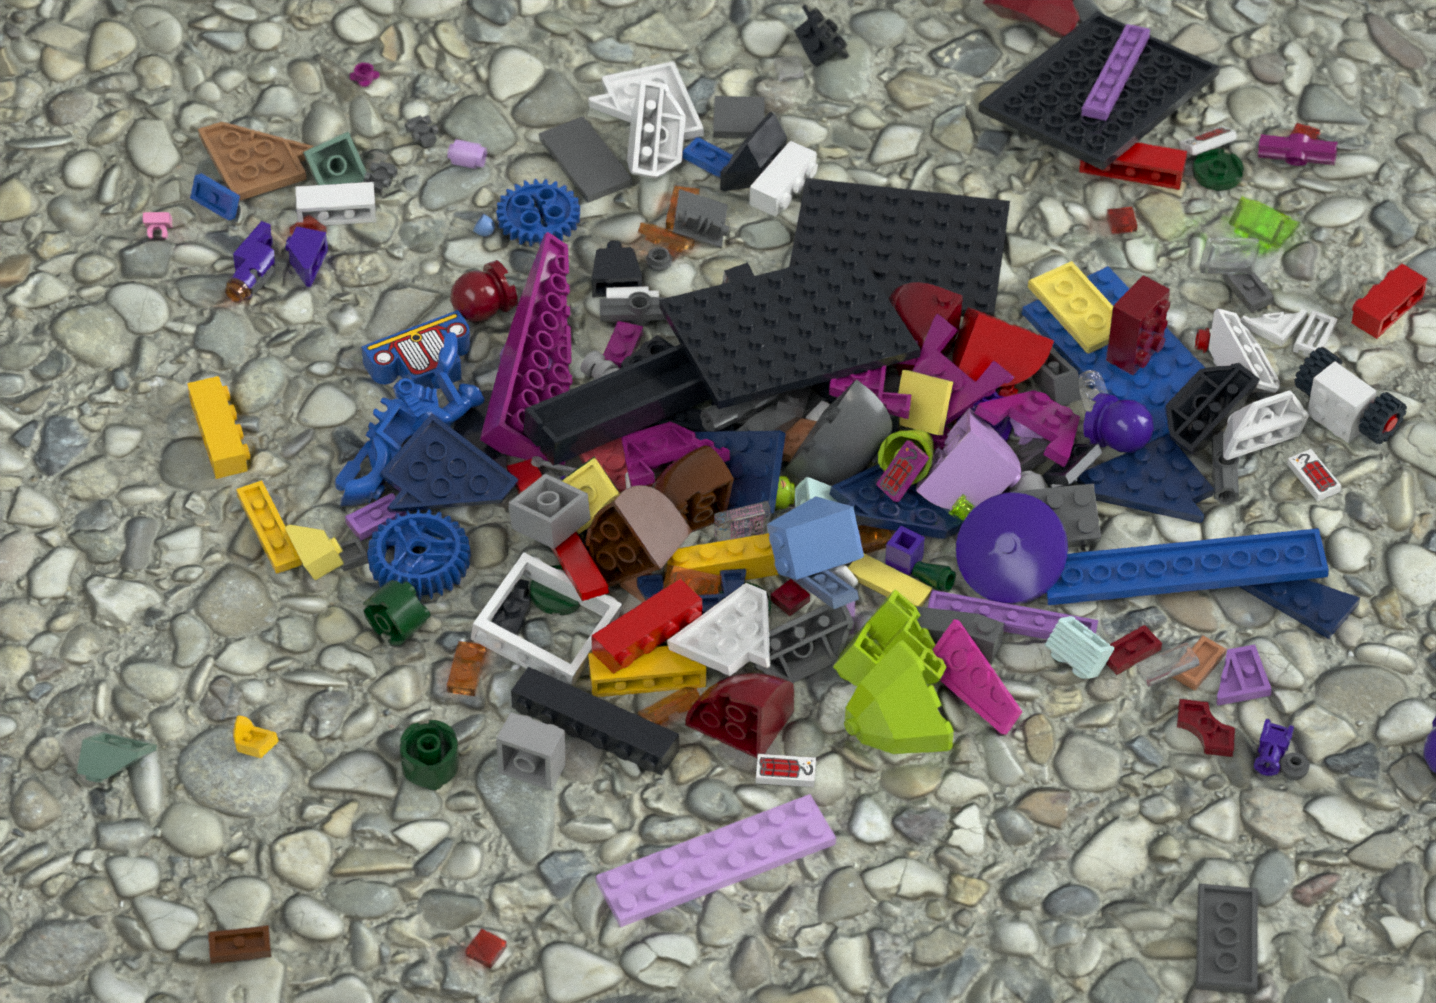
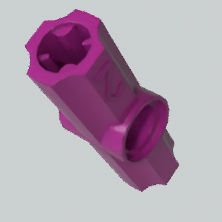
[1258,134,1338,166]

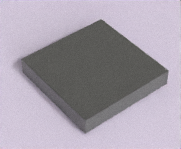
[713,96,765,138]

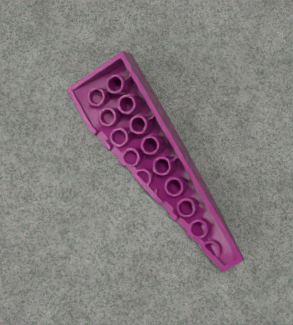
[480,232,572,465]

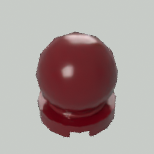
[450,260,518,323]

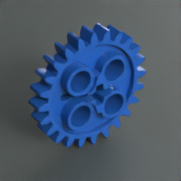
[496,179,581,247]

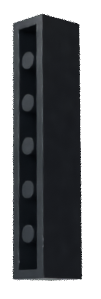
[511,666,679,776]

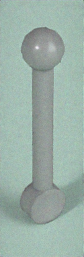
[531,456,577,473]

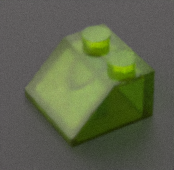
[1228,196,1301,250]

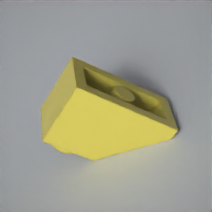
[285,525,344,580]

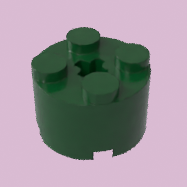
[363,580,431,646]
[400,720,460,790]

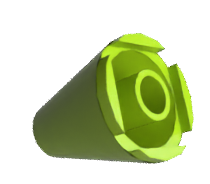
[878,430,934,485]

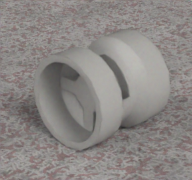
[580,350,618,380]

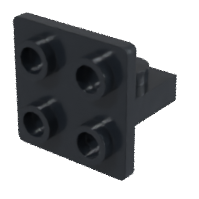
[794,4,850,67]

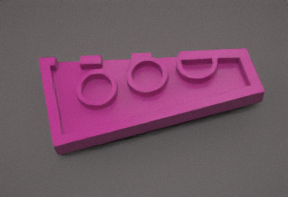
[933,619,1023,735]

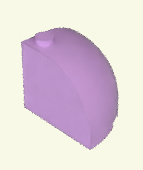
[916,408,1021,510]

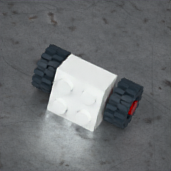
[1294,346,1407,445]

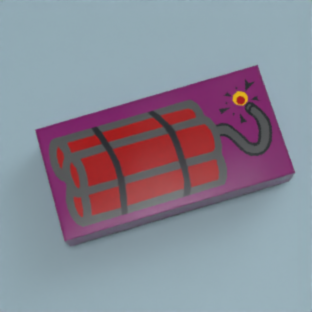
[876,440,929,502]

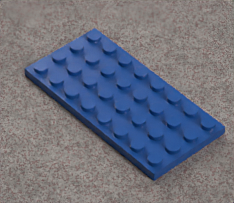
[1022,266,1205,443]

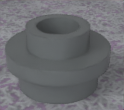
[646,247,672,271]
[1280,753,1310,781]

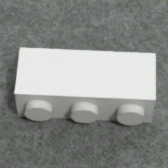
[750,141,818,217]
[296,182,376,227]

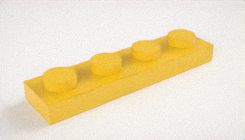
[236,480,302,574]

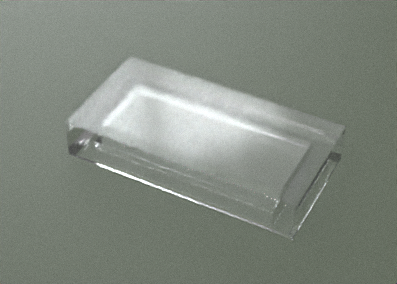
[1135,642,1200,687]

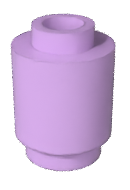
[448,139,487,169]

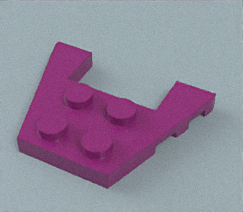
[913,314,1014,426]
[829,341,918,419]
[975,390,1080,467]
[621,422,730,487]

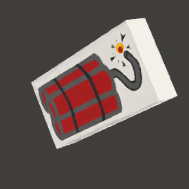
[1179,126,1237,155]
[1287,449,1341,502]
[756,754,816,787]

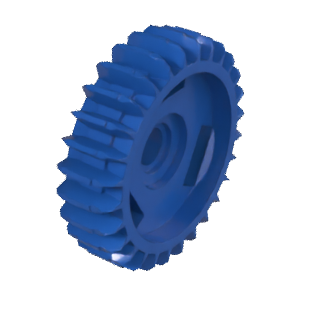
[367,509,471,601]

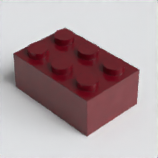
[1106,275,1171,375]

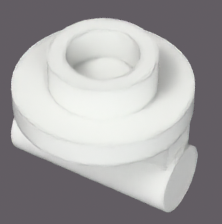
[828,564,858,587]

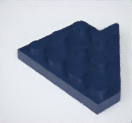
[380,413,519,513]
[694,430,786,537]
[1076,434,1214,523]
[829,464,964,539]

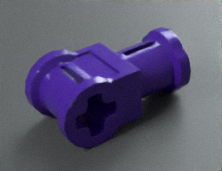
[1254,718,1294,776]

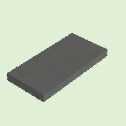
[539,116,633,203]
[1195,883,1258,995]

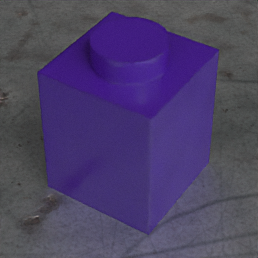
[885,526,925,576]

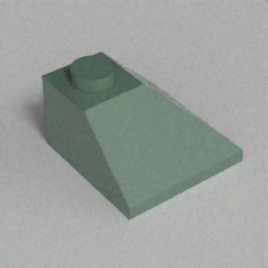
[303,132,366,185]
[76,732,157,782]

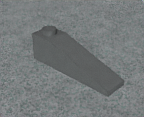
[1027,328,1080,406]
[737,391,826,433]
[915,606,1004,664]

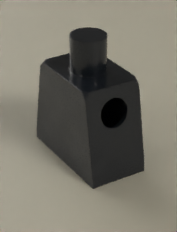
[592,240,642,297]

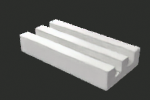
[1293,310,1337,356]

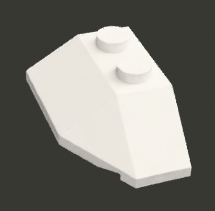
[627,79,685,179]
[1209,308,1280,393]
[1223,390,1309,460]

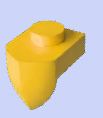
[233,715,279,759]

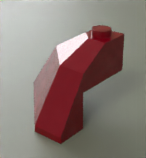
[983,0,1080,38]

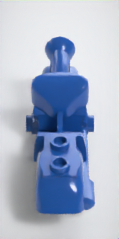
[335,332,485,507]

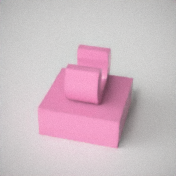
[143,212,172,239]

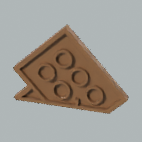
[198,122,313,201]

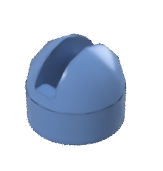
[473,214,495,237]

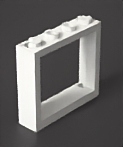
[471,552,622,686]

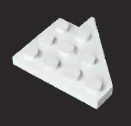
[588,61,704,140]
[667,583,770,676]

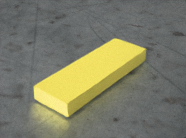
[848,553,932,607]

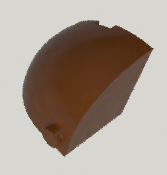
[651,445,734,533]
[586,485,692,587]

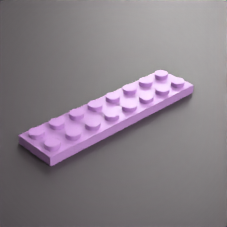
[596,794,836,927]

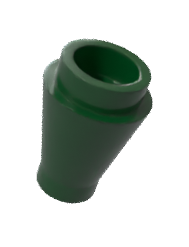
[912,561,956,592]

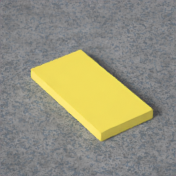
[1028,261,1113,354]

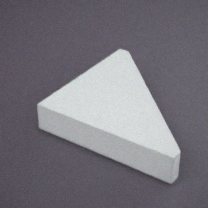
[1240,309,1307,346]

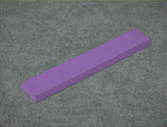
[1081,24,1150,121]
[927,590,1098,639]

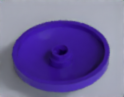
[956,492,1068,605]

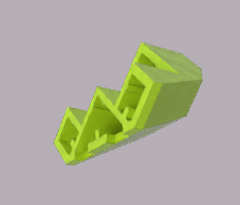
[833,589,946,686]
[844,640,954,754]

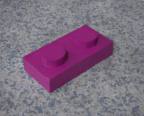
[603,321,643,369]

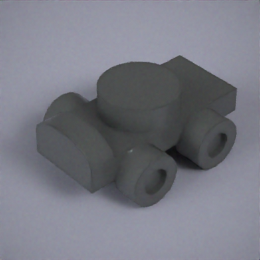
[405,115,439,147]
[364,161,398,194]

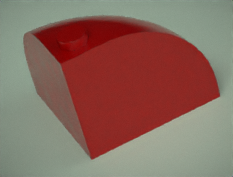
[952,307,1054,387]

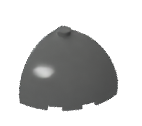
[785,379,892,486]

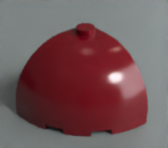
[889,282,963,376]
[685,673,795,759]

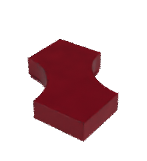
[1177,699,1235,757]

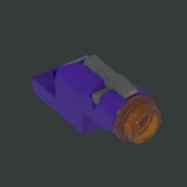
[225,221,276,303]

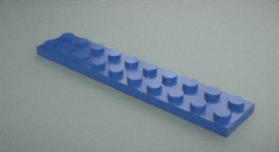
[1046,528,1329,605]

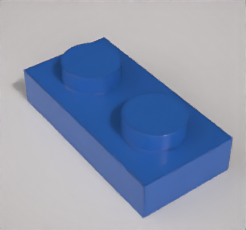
[682,137,733,178]
[190,173,240,221]

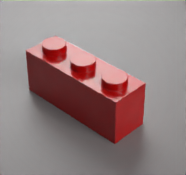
[1351,263,1427,339]

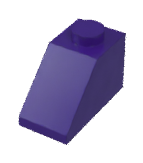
[285,226,328,287]

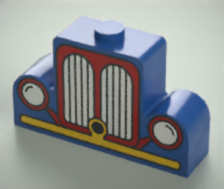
[361,310,470,389]

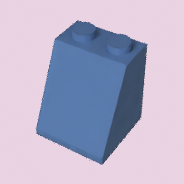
[767,496,864,580]

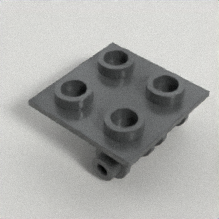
[673,189,729,248]

